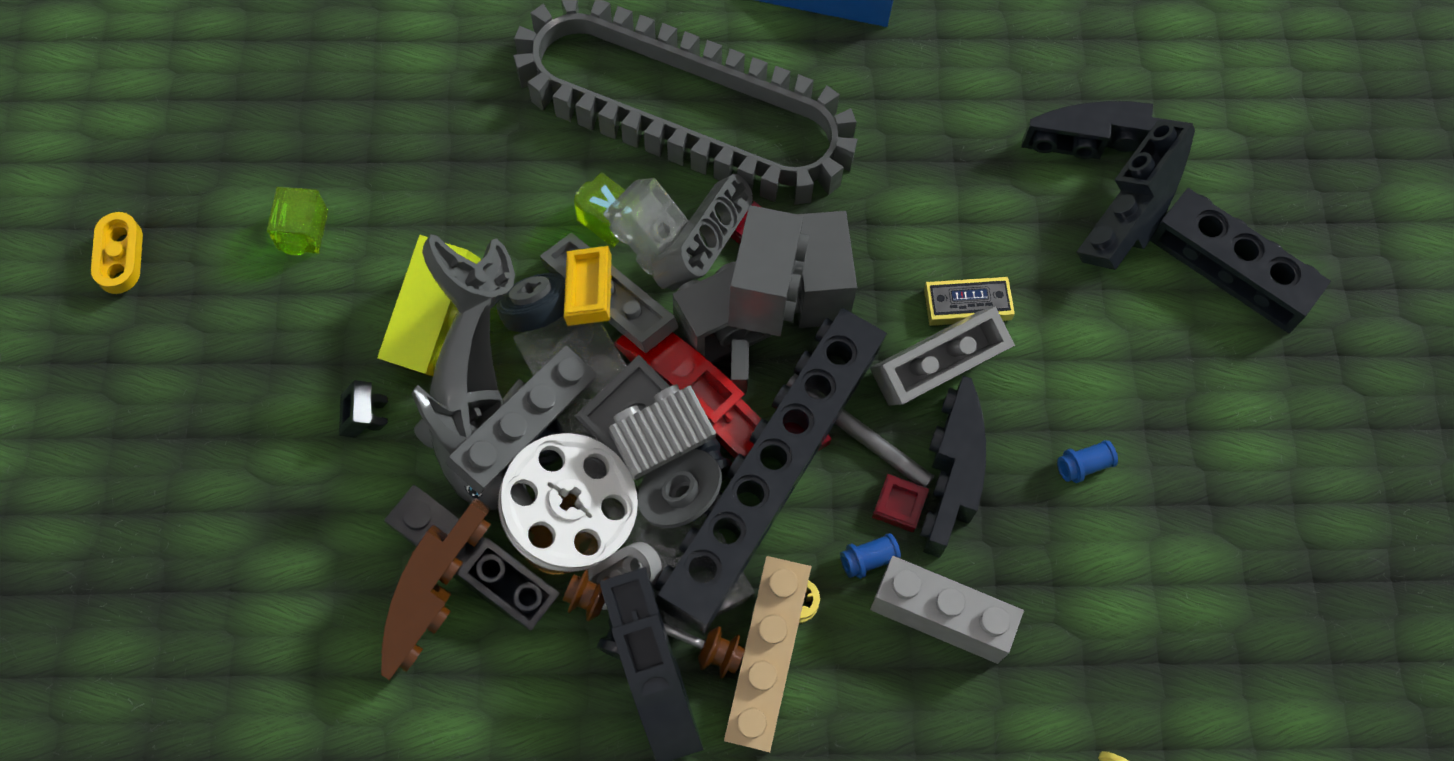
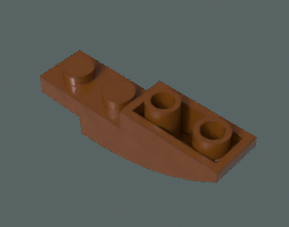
[381,498,491,680]

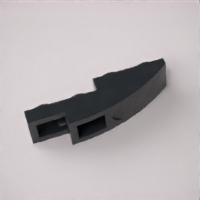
[1021,101,1193,159]
[1076,120,1195,270]
[920,376,986,558]
[384,485,560,631]
[599,567,704,761]

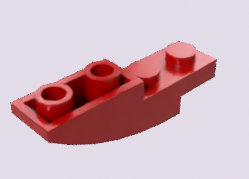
[614,332,761,459]

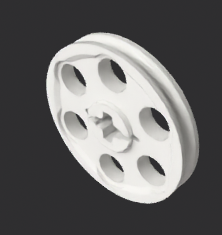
[498,433,638,572]

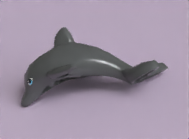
[412,234,534,510]

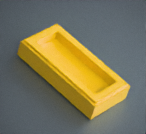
[564,246,612,326]

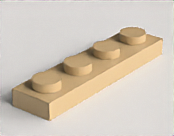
[724,556,812,752]

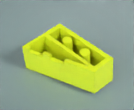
[377,235,481,376]

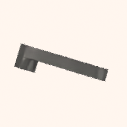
[651,174,753,291]

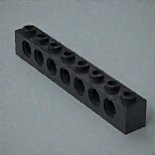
[654,308,887,636]

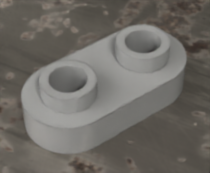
[588,542,662,610]

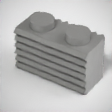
[609,384,716,480]

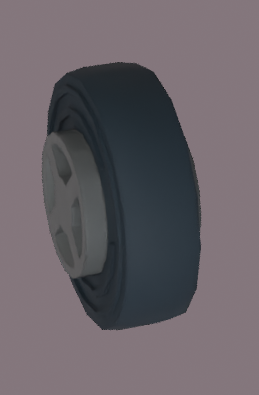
[497,273,565,332]

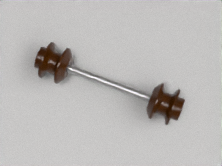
[562,569,745,679]

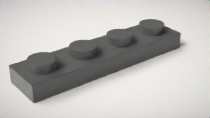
[540,232,679,354]
[445,345,598,495]

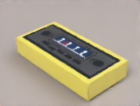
[924,277,1015,326]

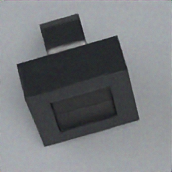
[339,380,388,438]

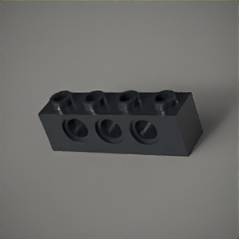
[1150,188,1331,334]

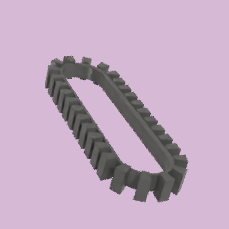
[514,0,858,205]

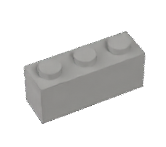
[870,306,1015,406]
[870,556,1024,664]

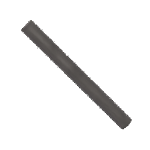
[786,374,934,488]

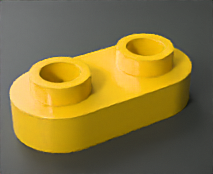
[91,212,143,294]

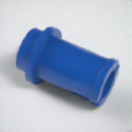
[1057,440,1118,483]
[840,533,901,579]

